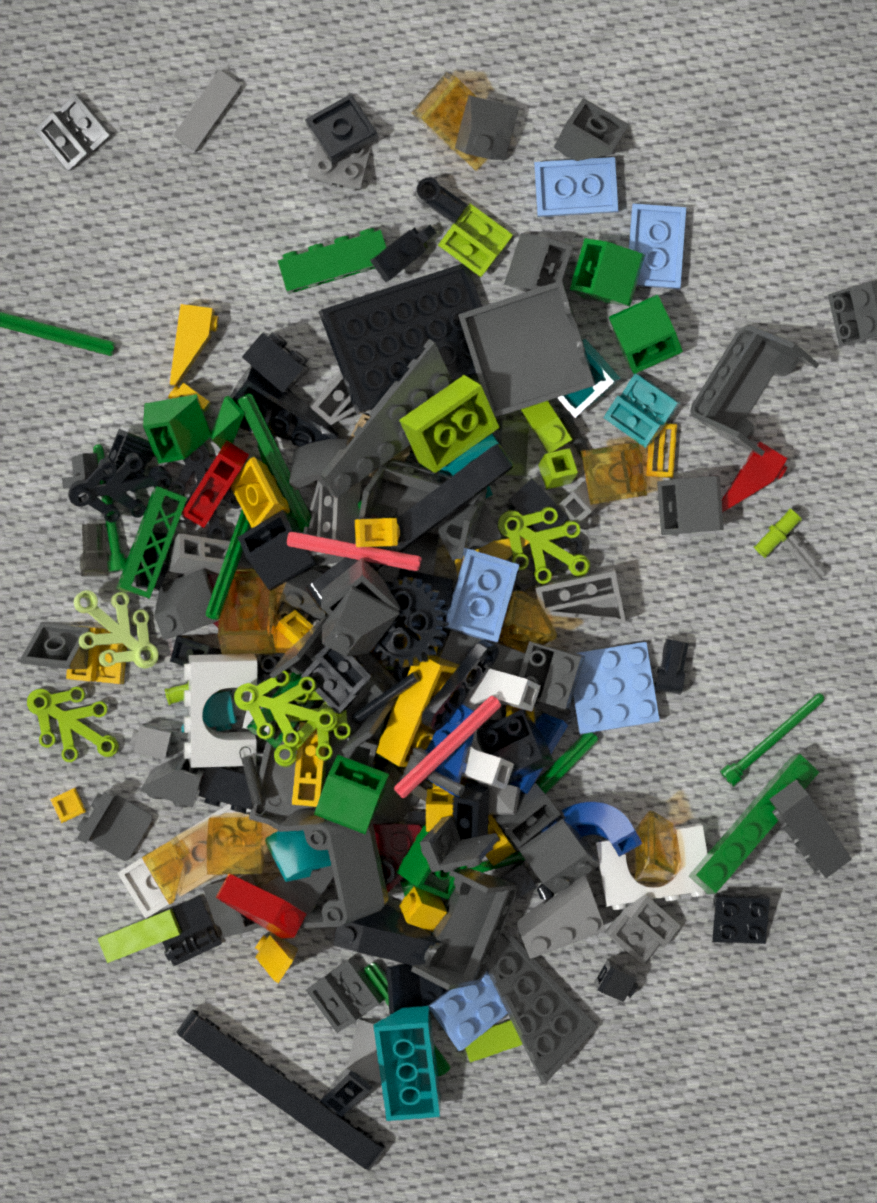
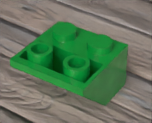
[570,238,645,307]
[608,294,683,374]
[143,394,211,464]
[314,755,389,835]

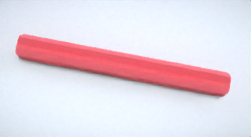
[287,532,421,571]
[394,695,501,798]

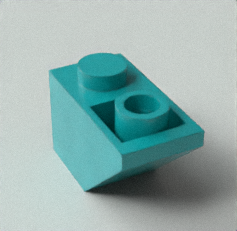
[181,690,237,733]

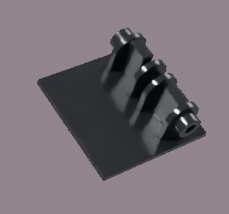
[712,893,770,944]
[162,895,222,967]

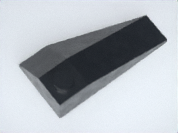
[230,365,339,447]
[333,904,441,966]

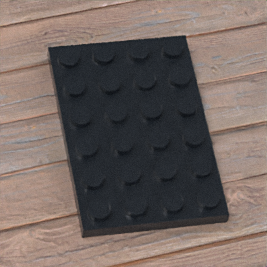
[318,264,483,414]

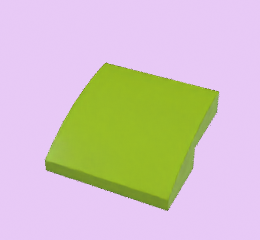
[438,203,513,277]

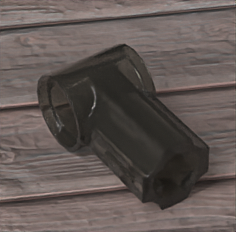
[80,524,110,577]

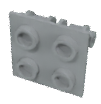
[307,142,372,191]

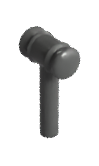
[401,747,465,796]

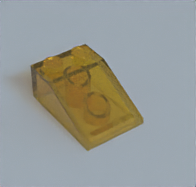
[411,72,486,171]
[218,569,277,654]

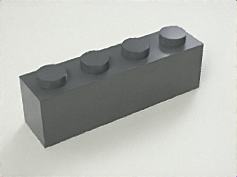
[769,780,852,878]

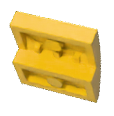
[66,625,127,684]

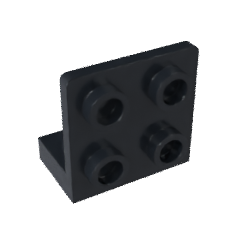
[386,963,448,1015]

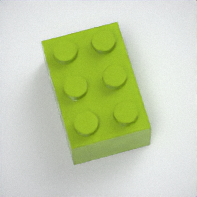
[399,375,499,473]

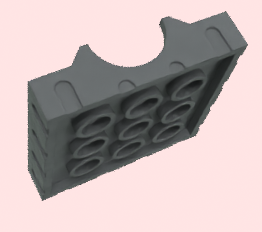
[459,280,596,418]
[249,716,380,830]

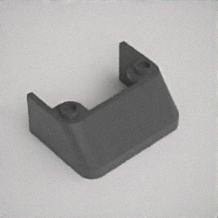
[690,326,819,456]
[358,459,487,559]
[269,615,399,754]
[278,810,388,928]
[411,868,518,990]

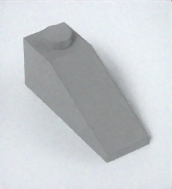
[169,533,255,575]

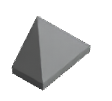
[476,782,520,815]

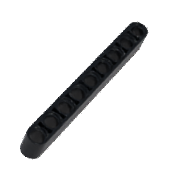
[305,443,515,611]
[176,1009,386,1171]

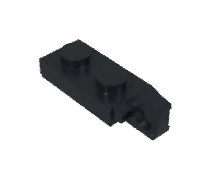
[370,224,436,282]

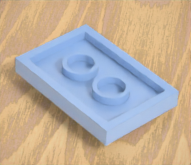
[534,157,618,217]
[629,204,686,289]
[444,549,519,644]
[429,971,508,1051]

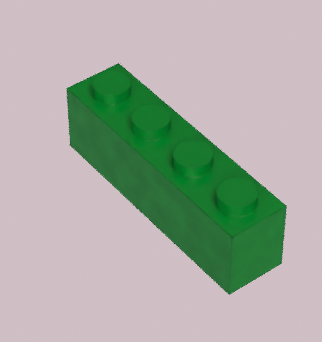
[277,228,386,294]

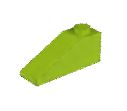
[520,401,572,453]

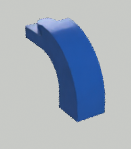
[543,802,643,857]

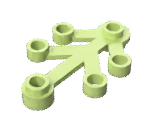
[74,590,158,669]

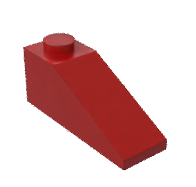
[181,440,249,528]
[721,441,788,513]
[216,874,306,939]

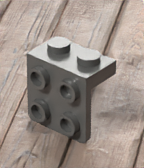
[375,761,433,823]
[77,789,153,861]
[420,816,499,872]

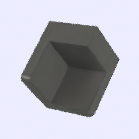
[62,453,100,489]

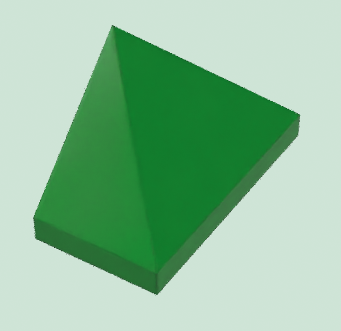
[210,396,245,449]

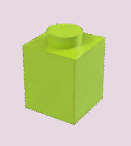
[538,448,578,490]

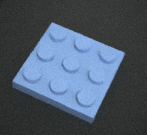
[573,642,660,734]

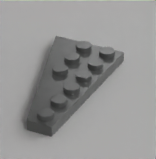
[320,339,453,498]
[487,927,598,1084]

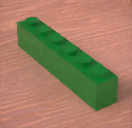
[688,754,819,894]

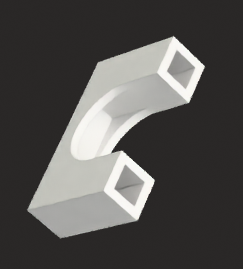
[184,654,257,768]
[462,669,540,790]
[595,823,707,910]

